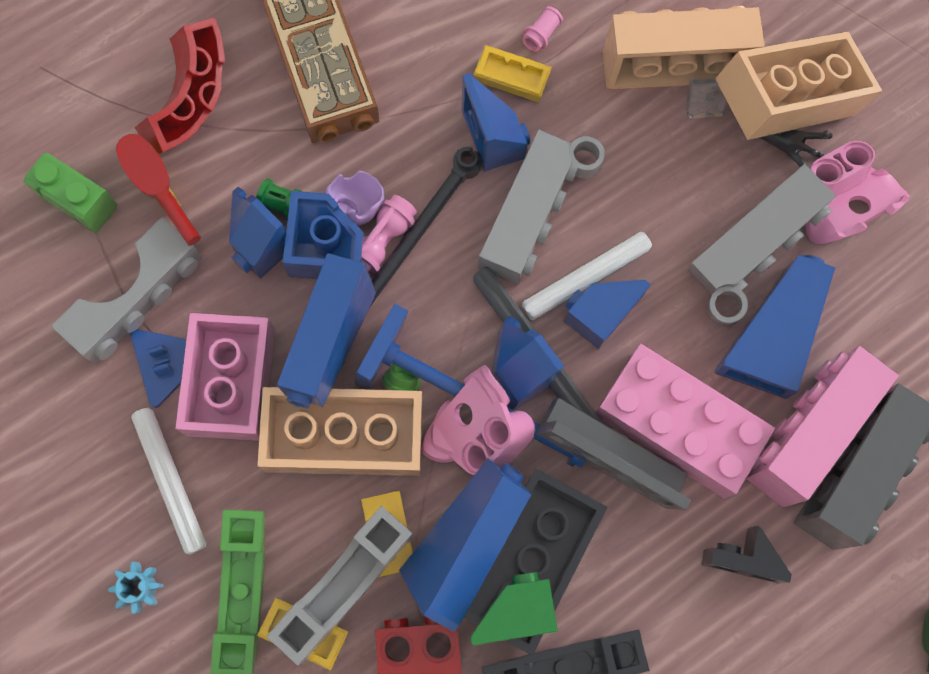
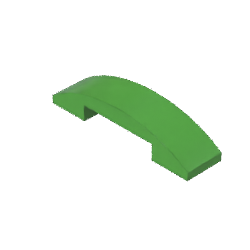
[211,510,265,674]

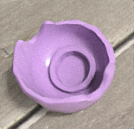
[325,170,384,226]

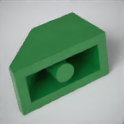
[470,572,558,646]

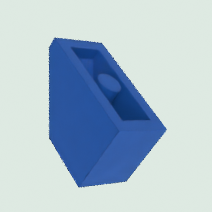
[564,280,651,349]

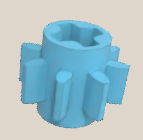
[108,562,164,614]

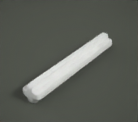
[522,232,652,320]
[131,408,206,554]

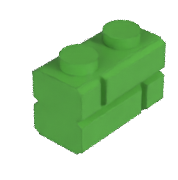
[23,152,118,234]

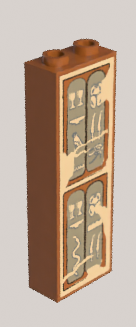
[262,0,380,143]

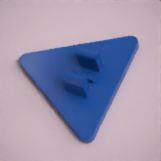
[131,329,187,408]

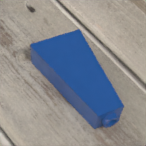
[277,253,376,409]
[715,255,835,399]
[399,458,531,632]

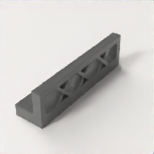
[536,398,691,510]

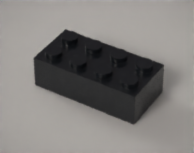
[464,468,607,656]

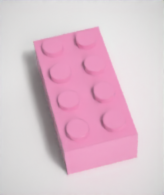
[596,343,775,499]
[746,346,899,508]

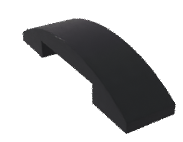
[482,630,650,674]

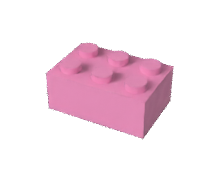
[175,313,275,441]

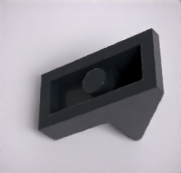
[701,526,792,584]

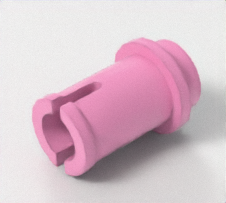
[522,6,563,52]

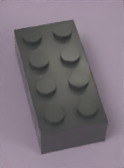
[793,383,929,550]

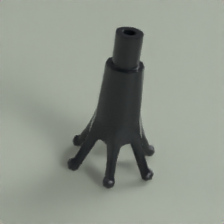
[759,129,833,167]

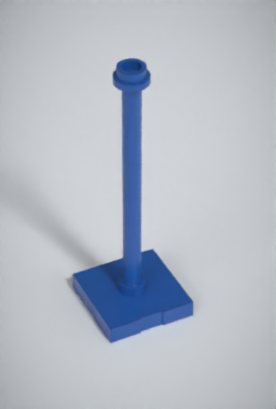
[355,303,585,468]

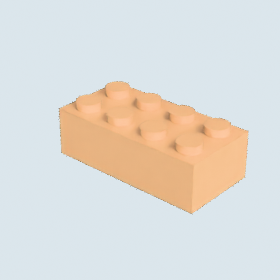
[602,6,765,90]
[715,32,882,140]
[257,387,423,476]

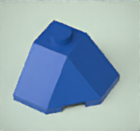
[229,187,286,279]
[282,191,364,279]
[492,316,564,411]

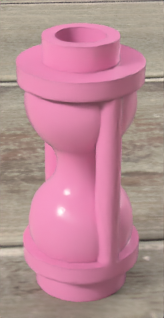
[361,195,417,273]

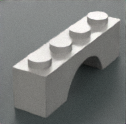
[51,217,202,365]
[266,506,414,666]

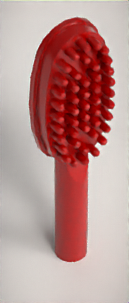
[116,134,201,246]

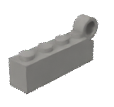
[478,130,605,285]
[688,164,836,326]

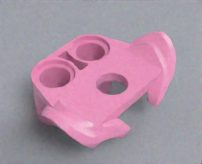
[805,141,910,244]
[421,365,535,475]

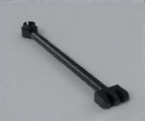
[343,147,482,365]

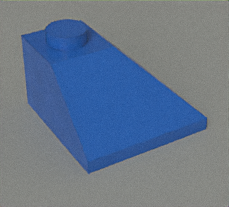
[461,73,530,172]

